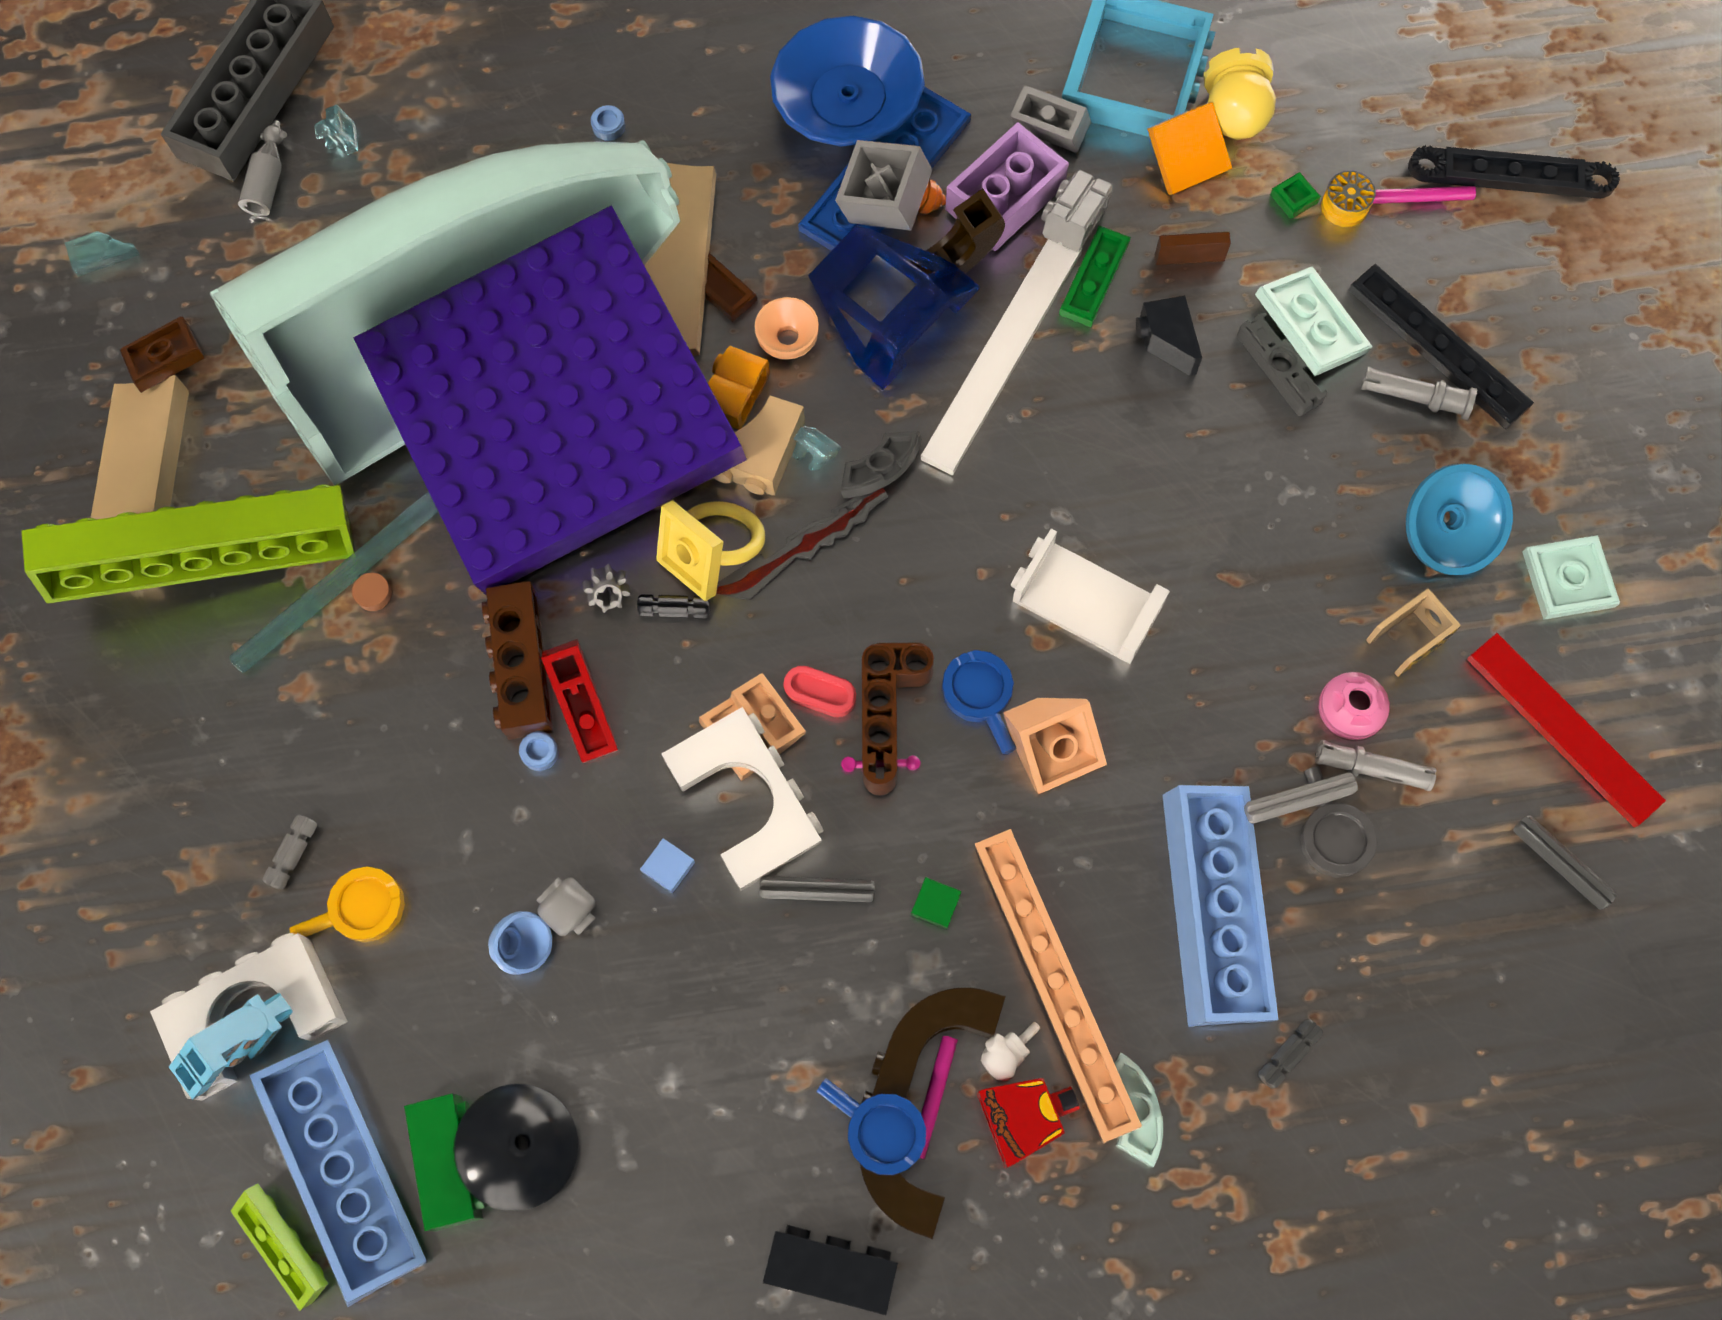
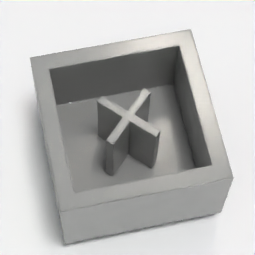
[835,140,932,230]

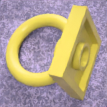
[656,500,766,601]

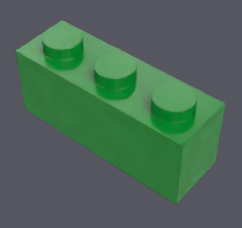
[404,1093,487,1231]

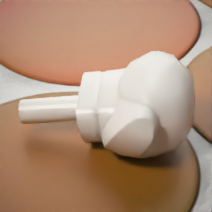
[981,1022,1041,1082]

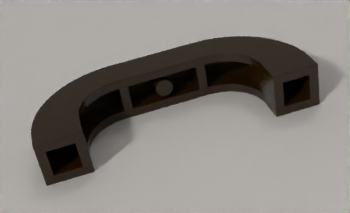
[860,988,1005,1239]

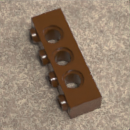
[482,581,554,740]

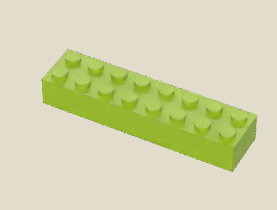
[21,484,355,604]

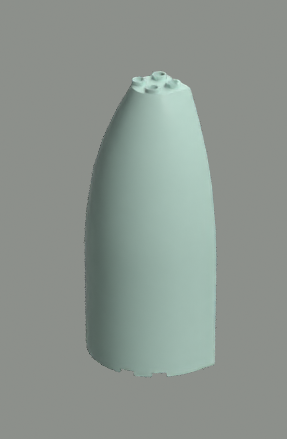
[210,140,680,486]

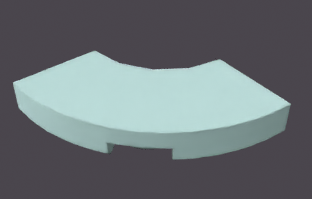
[1114,1052,1163,1168]

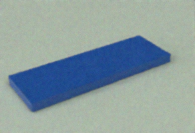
[798,86,971,265]

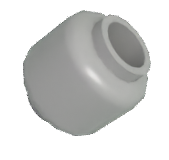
[536,877,595,936]

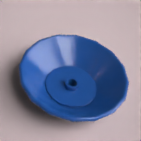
[770,15,925,147]

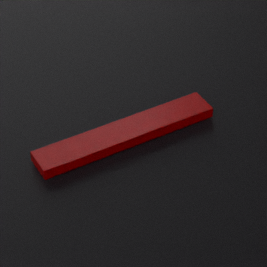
[1467,633,1666,828]

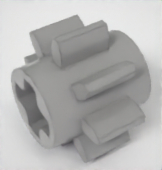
[583,564,630,612]

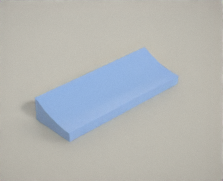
[1162,785,1279,1027]
[249,1040,427,1307]

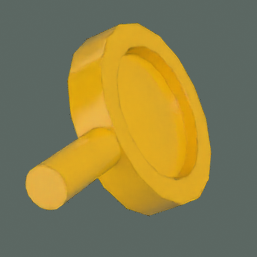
[289,866,405,942]

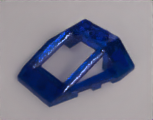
[808,225,980,390]

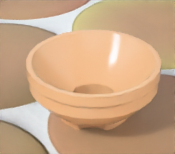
[754,297,819,360]

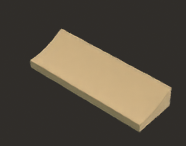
[644,162,717,356]
[91,375,189,519]

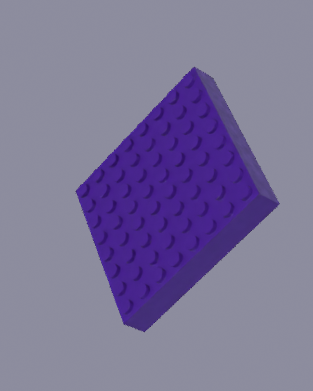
[353,205,747,595]

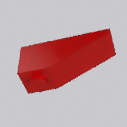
[541,639,618,763]

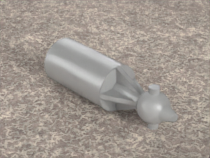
[238,120,287,216]

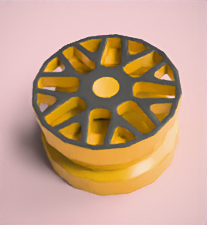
[1321,171,1376,227]

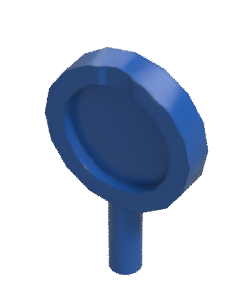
[942,650,1016,755]
[816,1078,926,1175]

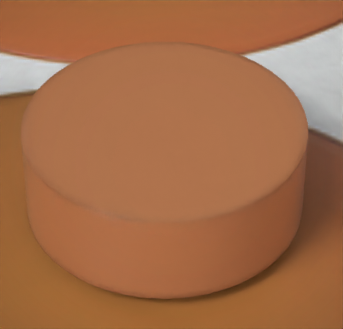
[352,573,392,611]

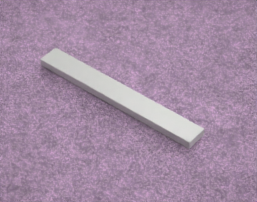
[921,239,1082,476]

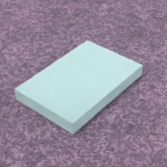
[1255,266,1373,376]

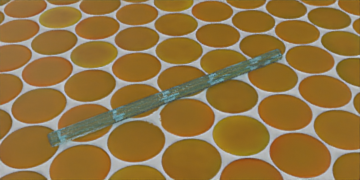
[229,492,438,673]

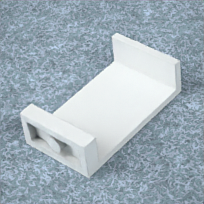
[1011,529,1170,664]

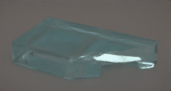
[65,231,139,277]

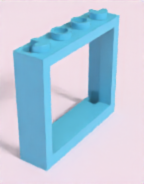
[1062,0,1216,137]

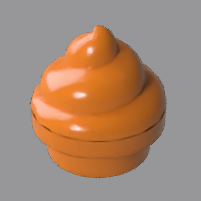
[918,179,946,214]

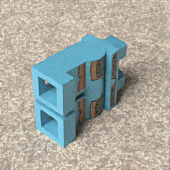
[169,993,293,1100]

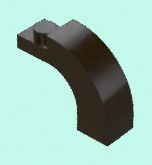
[904,188,1005,297]

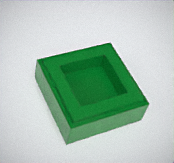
[1270,172,1321,219]
[911,877,962,930]

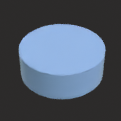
[591,105,626,141]
[519,731,559,771]

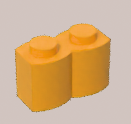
[708,346,770,430]

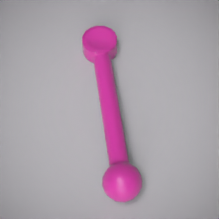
[841,755,921,772]

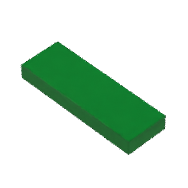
[1059,225,1131,327]

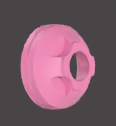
[1318,672,1390,741]

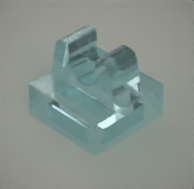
[315,105,358,155]
[793,427,842,471]

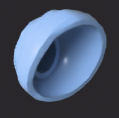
[488,911,552,975]

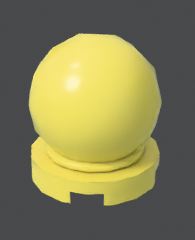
[1203,48,1276,140]

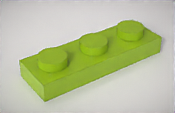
[230,1183,328,1311]

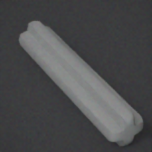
[1244,773,1358,824]

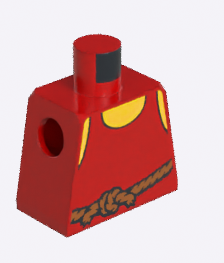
[977,1078,1080,1168]

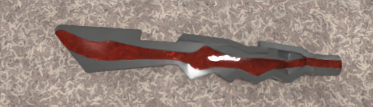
[716,488,888,600]

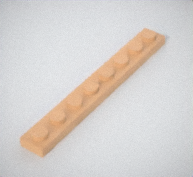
[975,829,1142,1144]

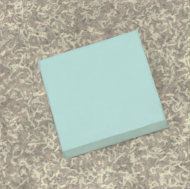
[1522,535,1620,620]

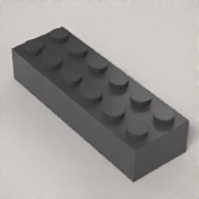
[161,0,334,181]

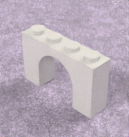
[662,707,824,891]
[150,933,348,1101]

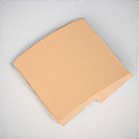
[699,673,806,781]

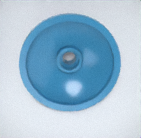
[1406,464,1513,575]

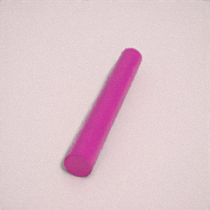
[1369,186,1476,204]
[920,1035,958,1160]

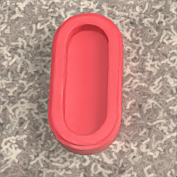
[783,666,856,717]

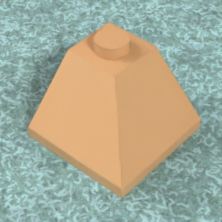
[1003,698,1107,794]

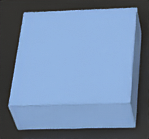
[640,838,695,894]

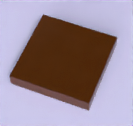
[120,316,205,393]

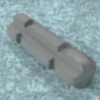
[263,815,317,889]

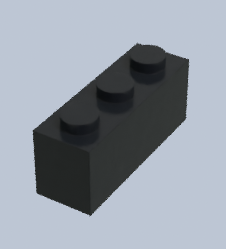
[763,1225,898,1316]

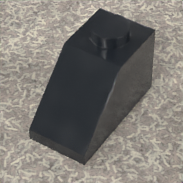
[1136,295,1202,376]

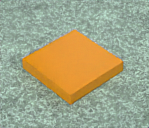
[1147,102,1232,195]

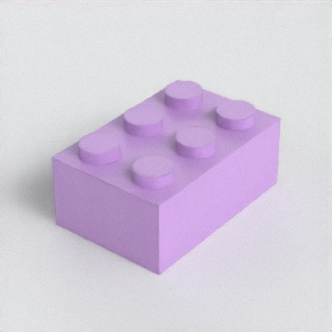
[945,122,1069,251]

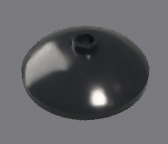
[453,1084,578,1211]

